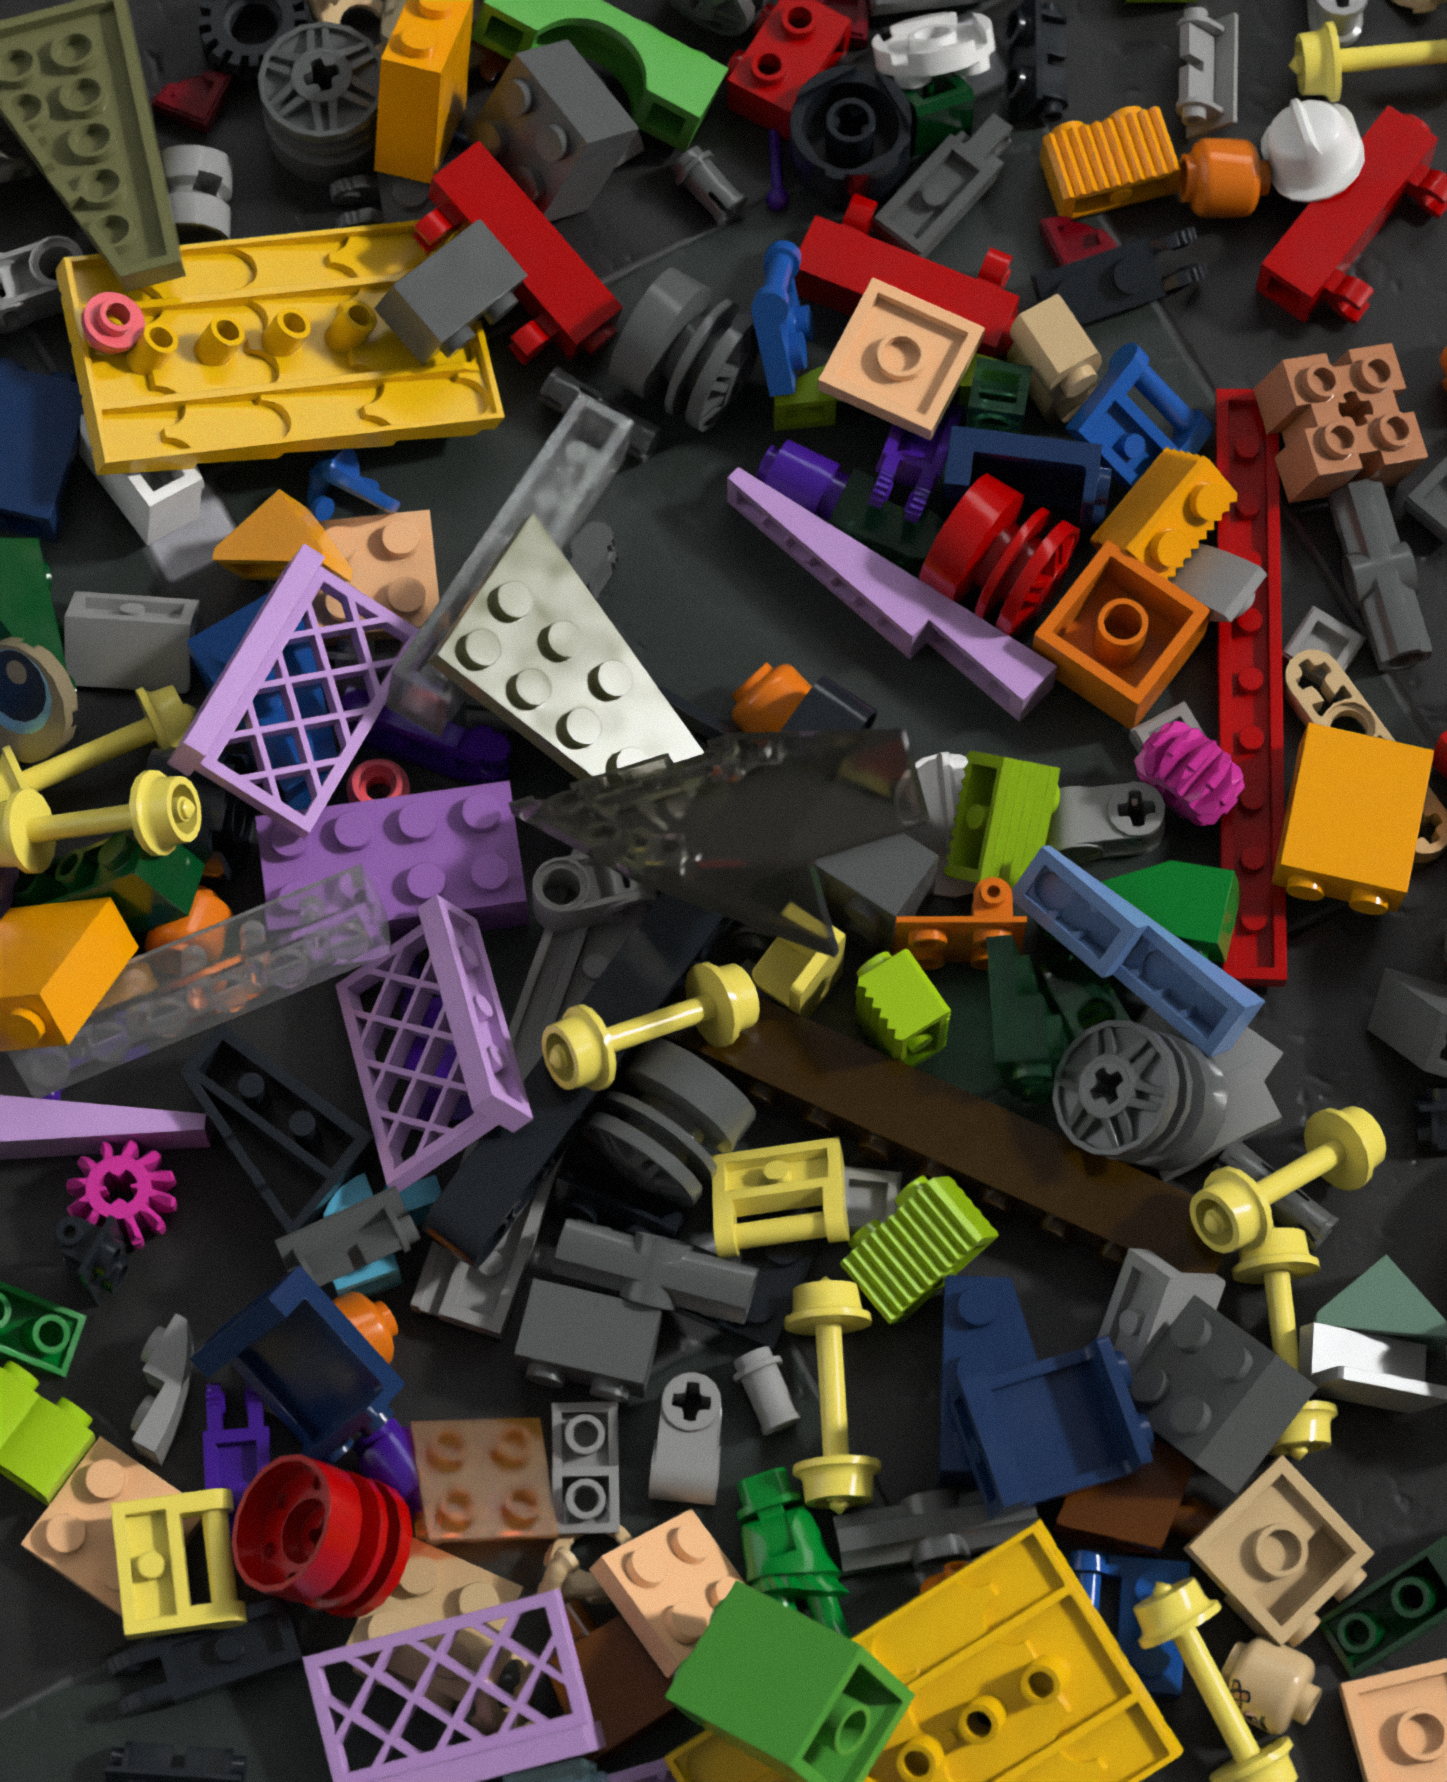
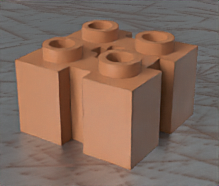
[1253,343,1428,503]

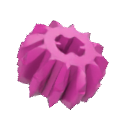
[1134,721,1245,826]
[66,1139,178,1250]

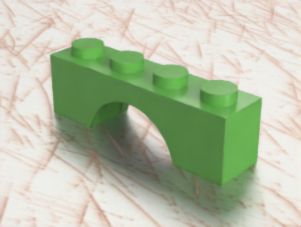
[471,0,729,153]

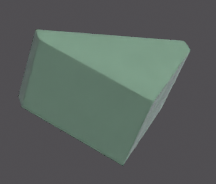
[1312,1254,1447,1352]

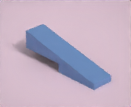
[1012,845,1265,1058]

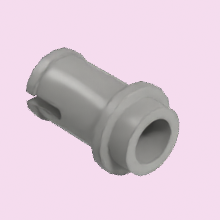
[733,1346,802,1435]

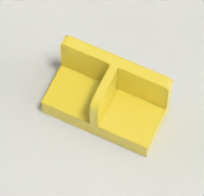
[752,898,846,1019]

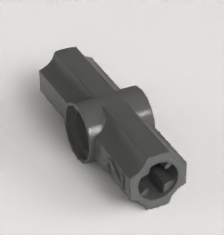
[1328,479,1433,673]
[552,1218,759,1324]
[832,1489,1037,1576]

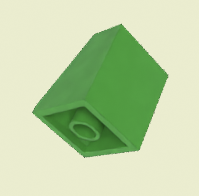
[664,1580,915,1782]

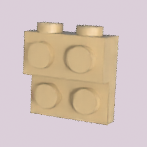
[1183,1455,1374,1648]
[346,1537,525,1713]

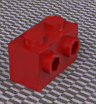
[723,0,851,141]

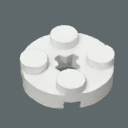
[872,12,995,89]

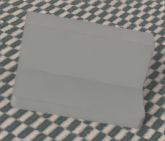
[64,591,199,693]
[1097,1248,1225,1376]
[1298,1322,1447,1414]

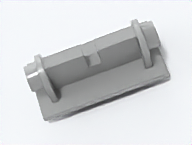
[1176,7,1238,141]

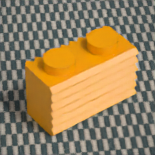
[1040,106,1181,220]
[1090,447,1237,580]

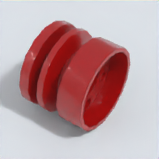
[919,473,1080,639]
[231,1454,413,1618]

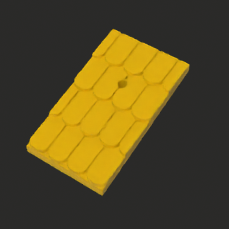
[55,220,505,475]
[663,1519,1184,1782]

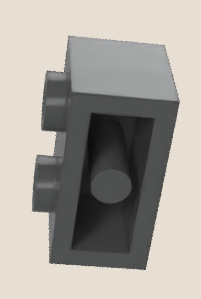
[374,219,528,366]
[514,1278,663,1403]

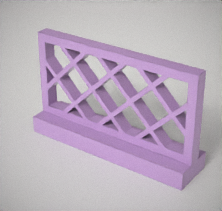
[167,543,426,839]
[335,894,533,1193]
[303,1589,607,1782]

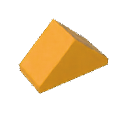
[212,489,353,582]

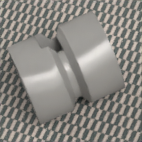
[160,145,233,245]

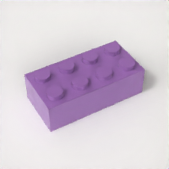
[255,781,530,961]

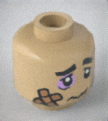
[1220,1635,1322,1735]

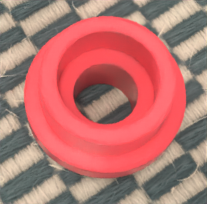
[82,292,145,354]
[347,758,410,803]

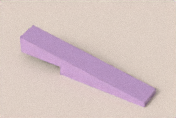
[727,467,1057,722]
[0,1095,212,1160]

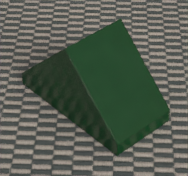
[884,72,975,157]

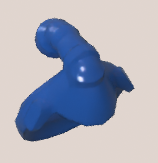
[306,449,401,521]

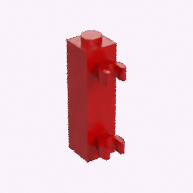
[1255,105,1447,325]
[412,140,623,366]
[794,193,1020,360]

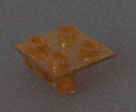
[410,1418,558,1545]

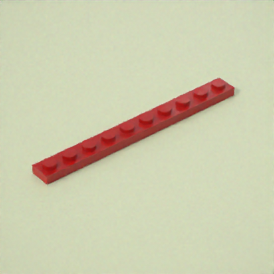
[1214,388,1287,987]

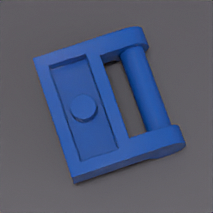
[751,240,814,397]
[1065,342,1214,493]
[1069,1550,1190,1699]

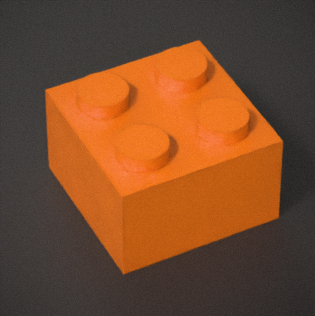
[1032,540,1211,730]

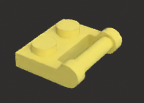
[711,1137,850,1259]
[110,1488,247,1640]

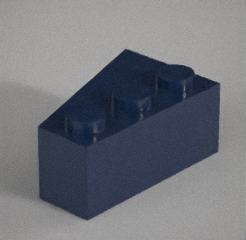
[937,1275,1038,1488]

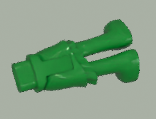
[735,1467,853,1639]

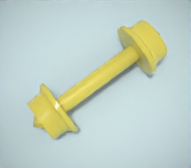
[1288,21,1447,102]
[0,684,197,802]
[0,770,202,874]
[541,962,760,1091]
[1189,1106,1387,1254]
[1232,1226,1338,1461]
[784,1276,882,1515]
[1133,1577,1298,1782]

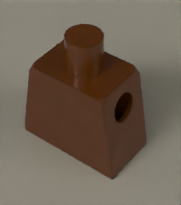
[1052,1438,1221,1559]
[546,1599,682,1773]

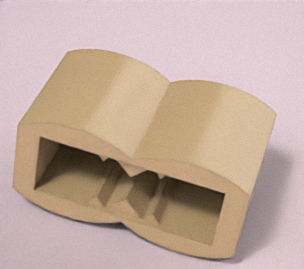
[1006,294,1102,424]

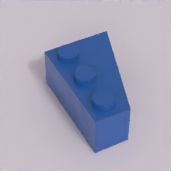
[186,592,344,810]

